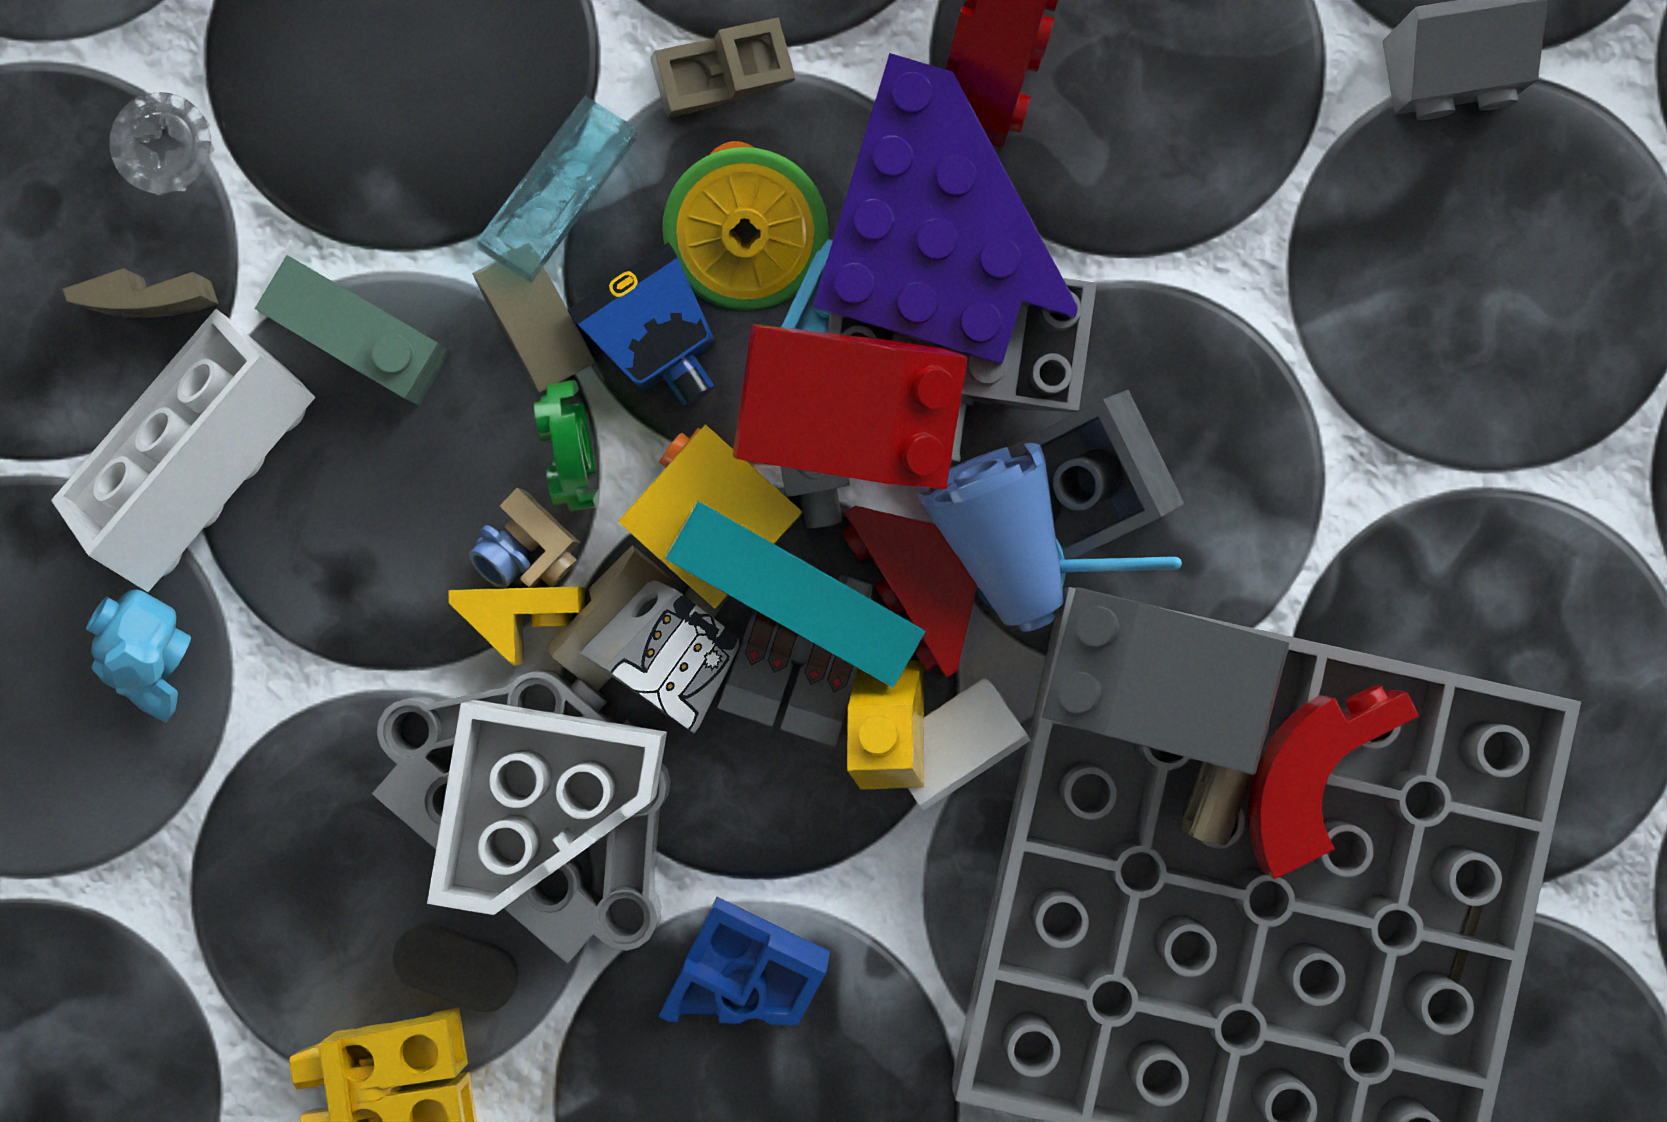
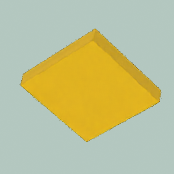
[618,424,803,609]

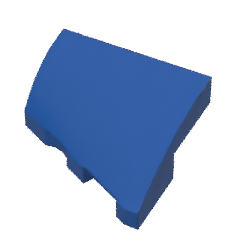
[658,896,830,1025]

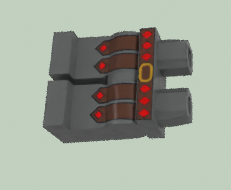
[717,563,872,747]

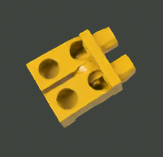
[289,1007,477,1122]

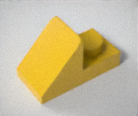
[448,587,586,666]

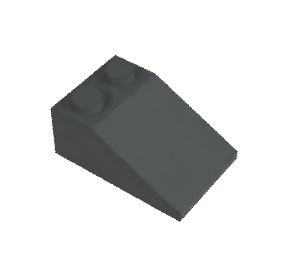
[1008,390,1184,560]
[1042,587,1290,775]

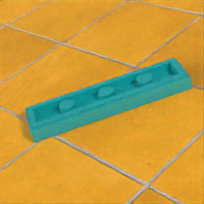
[664,500,926,688]

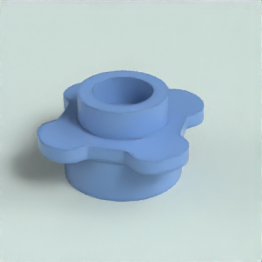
[469,525,531,589]

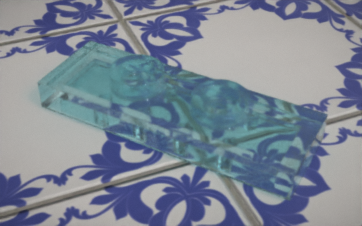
[477,96,638,283]

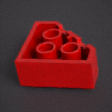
[945,0,1058,148]

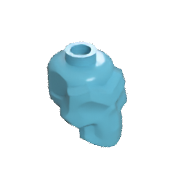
[86,589,191,723]

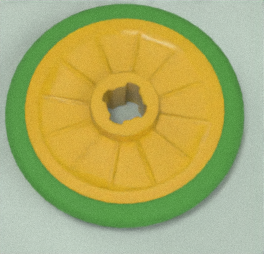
[663,147,829,311]

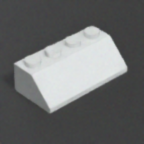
[51,309,316,592]

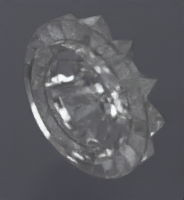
[110,92,215,195]

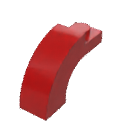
[1248,685,1419,879]

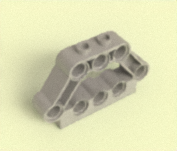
[372,670,671,964]

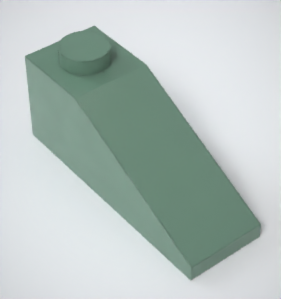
[254,255,451,406]

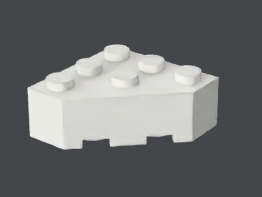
[427,700,667,915]

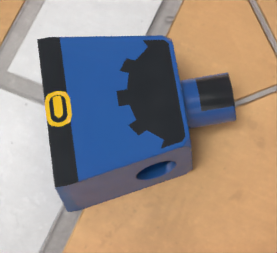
[567,242,716,408]

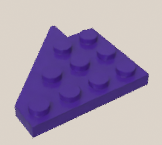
[813,53,1078,366]

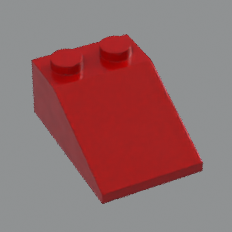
[732,324,968,489]

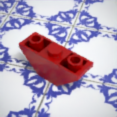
[840,505,977,677]

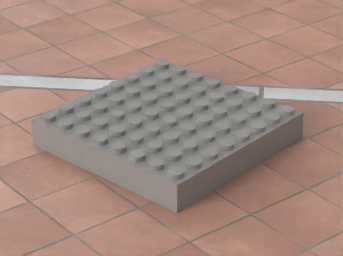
[951,587,1581,1122]

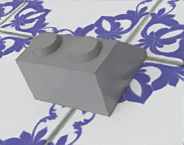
[1382,0,1548,120]

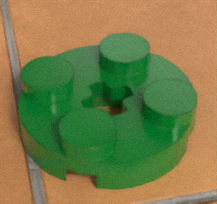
[534,380,599,512]

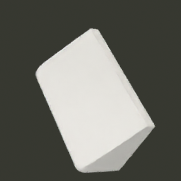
[908,678,1030,811]

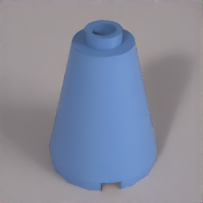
[917,443,1064,632]

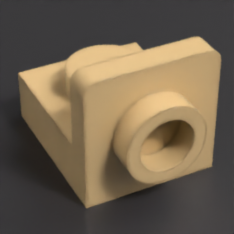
[500,488,580,588]

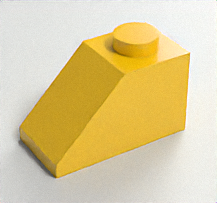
[847,660,924,789]

